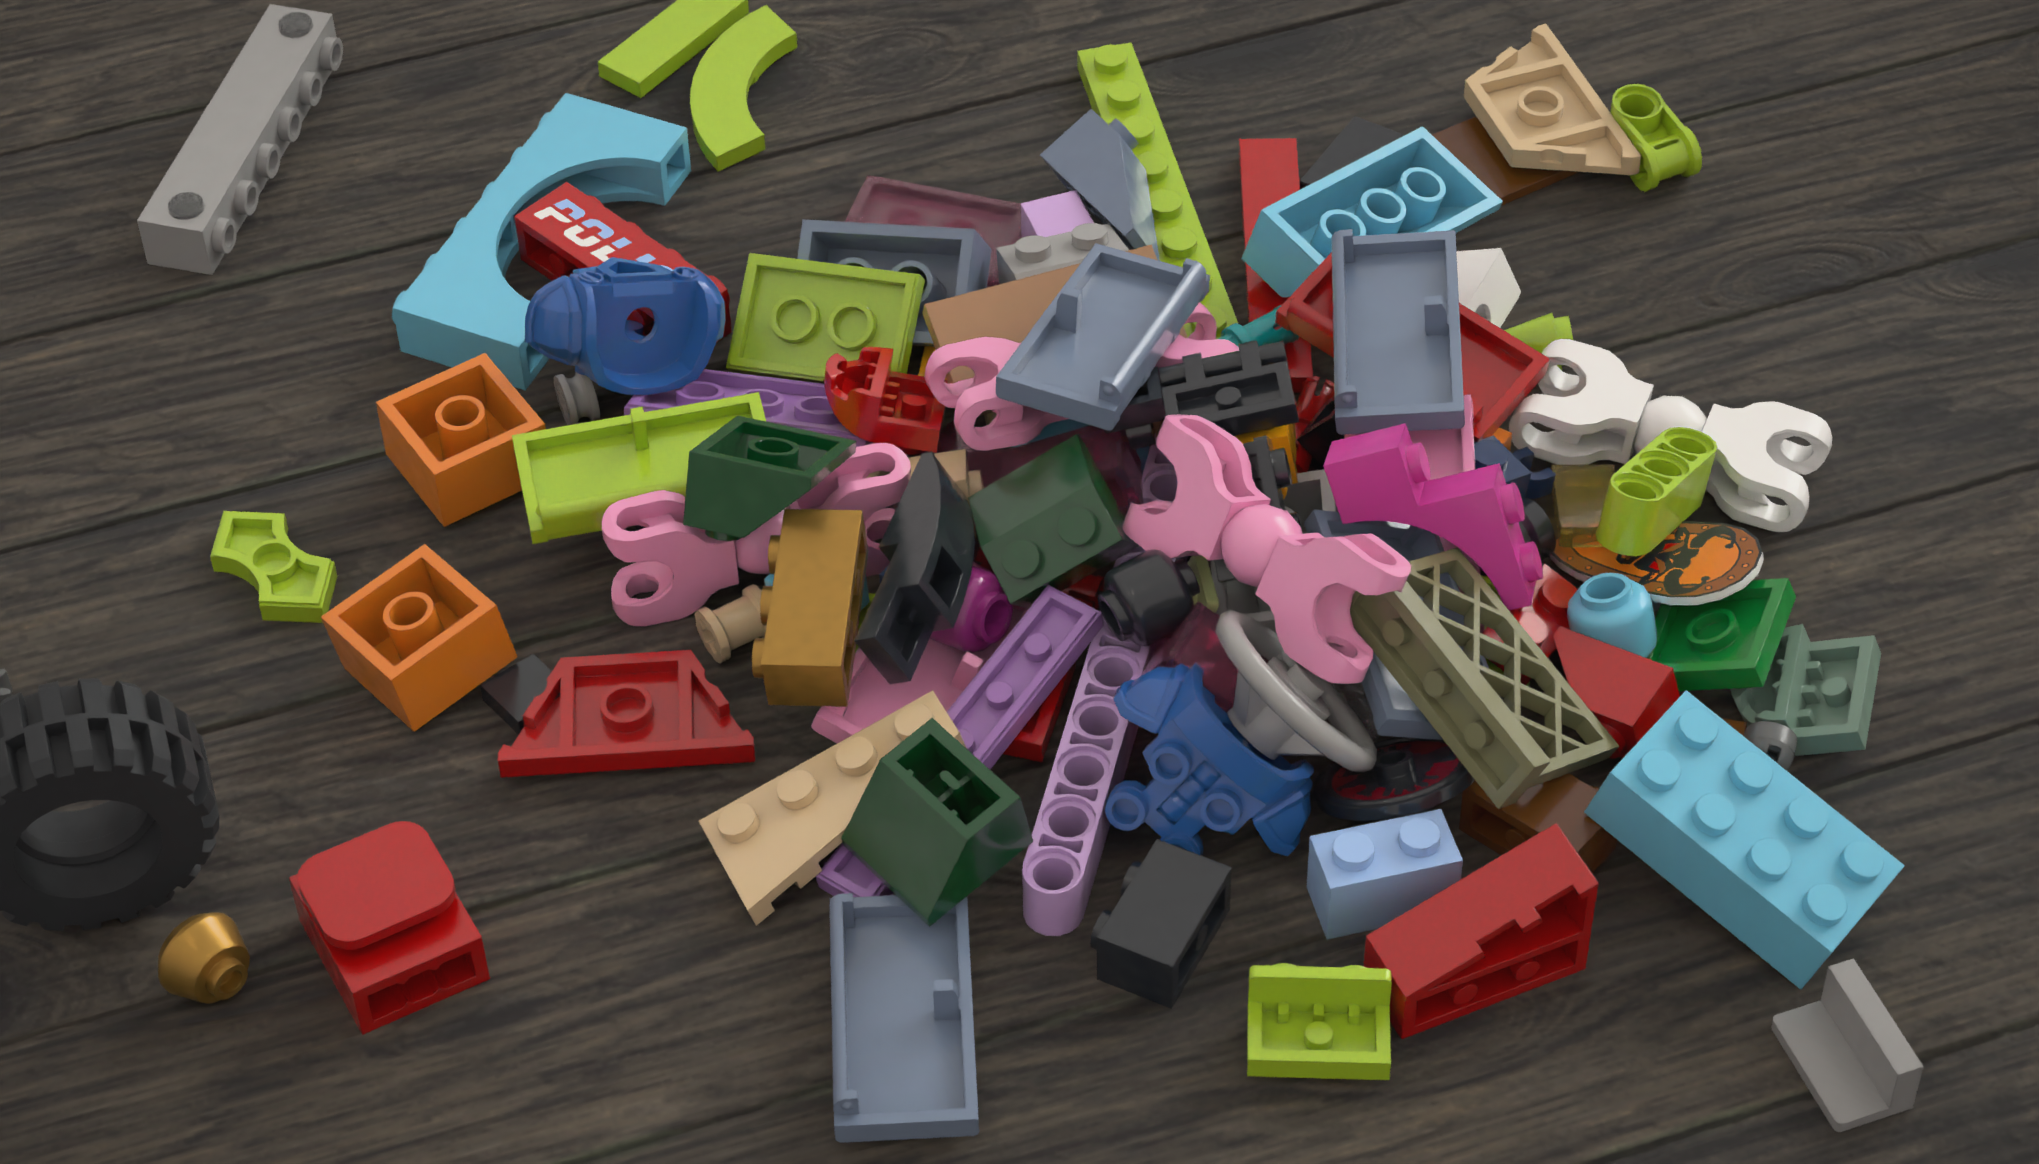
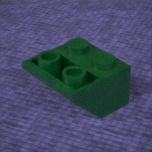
[841,718,1033,927]

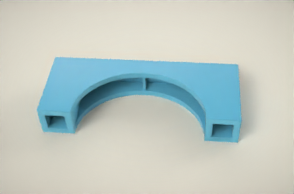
[392,93,691,391]

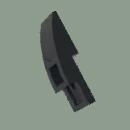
[854,452,975,684]

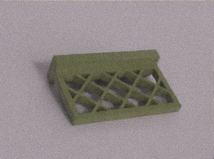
[1350,547,1619,809]

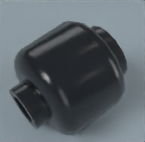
[1097,549,1200,646]

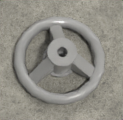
[1215,610,1377,773]

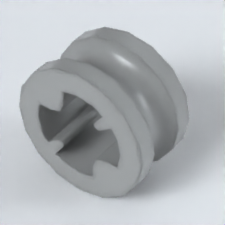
[554,372,600,425]

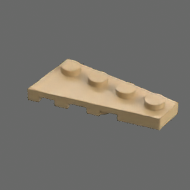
[699,690,967,926]

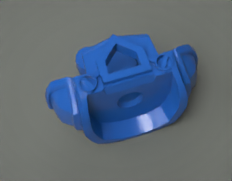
[525,257,726,395]
[1105,662,1314,856]

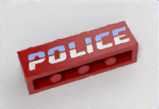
[514,182,732,343]

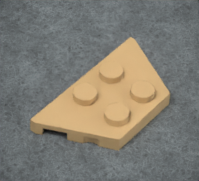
[1464,24,1641,175]

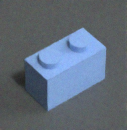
[1307,809,1463,940]

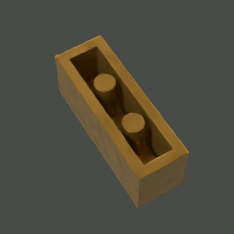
[752,509,869,707]

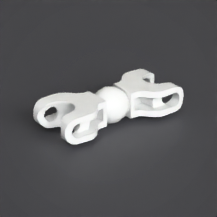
[1509,339,1832,532]

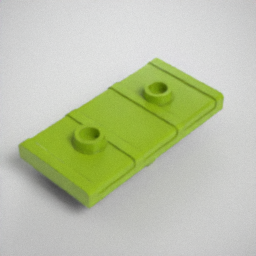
[512,392,766,544]

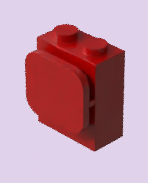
[289,821,490,1035]

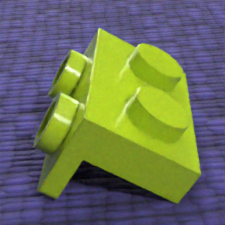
[1247,963,1391,1080]

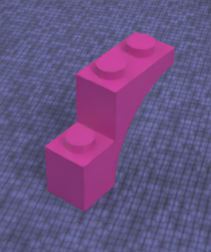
[1323,423,1543,610]

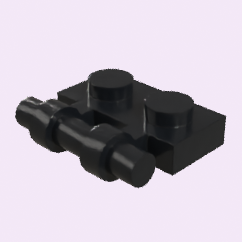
[1159,340,1299,436]

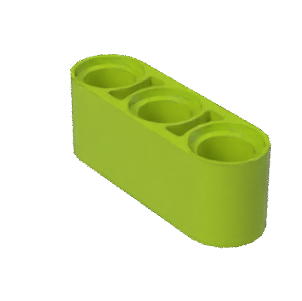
[1596,427,1717,556]

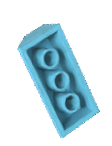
[1242,126,1503,297]

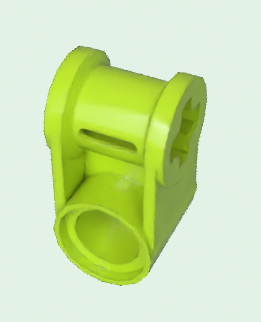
[1610,84,1702,192]

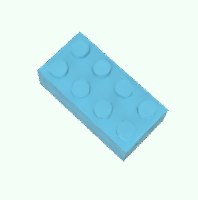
[1584,690,1905,990]

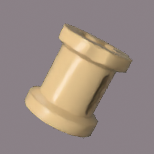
[695,584,766,663]

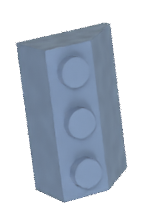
[797,219,992,347]

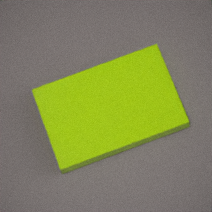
[726,253,925,384]

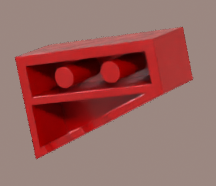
[1364,823,1599,1040]

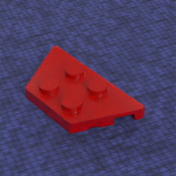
[498,650,755,778]

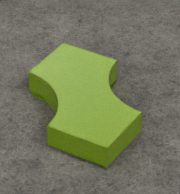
[210,511,338,623]

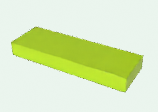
[598,0,749,98]

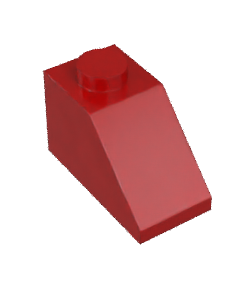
[1553,626,1680,759]

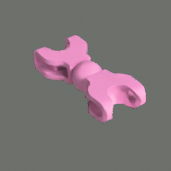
[924,302,1239,451]
[1122,415,1411,684]
[602,443,911,626]

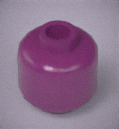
[930,566,1013,653]

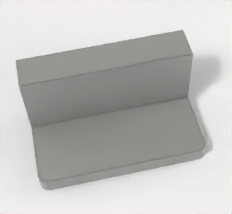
[1771,958,1924,1132]

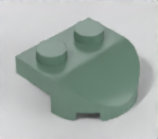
[1731,624,1881,756]

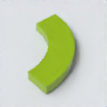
[690,5,797,172]

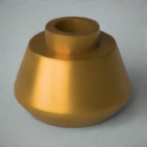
[158,912,250,1004]

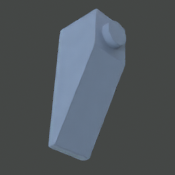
[1040,109,1160,261]

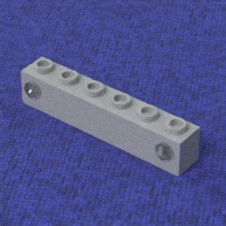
[137,4,343,275]

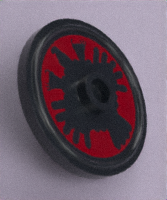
[1314,737,1475,821]

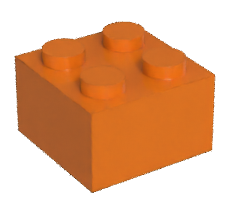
[376,353,546,527]
[321,544,518,732]

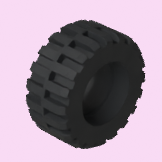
[0,678,220,931]

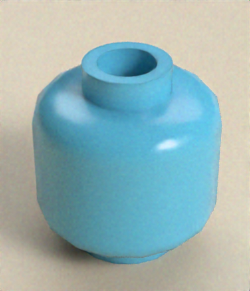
[1567,573,1657,658]

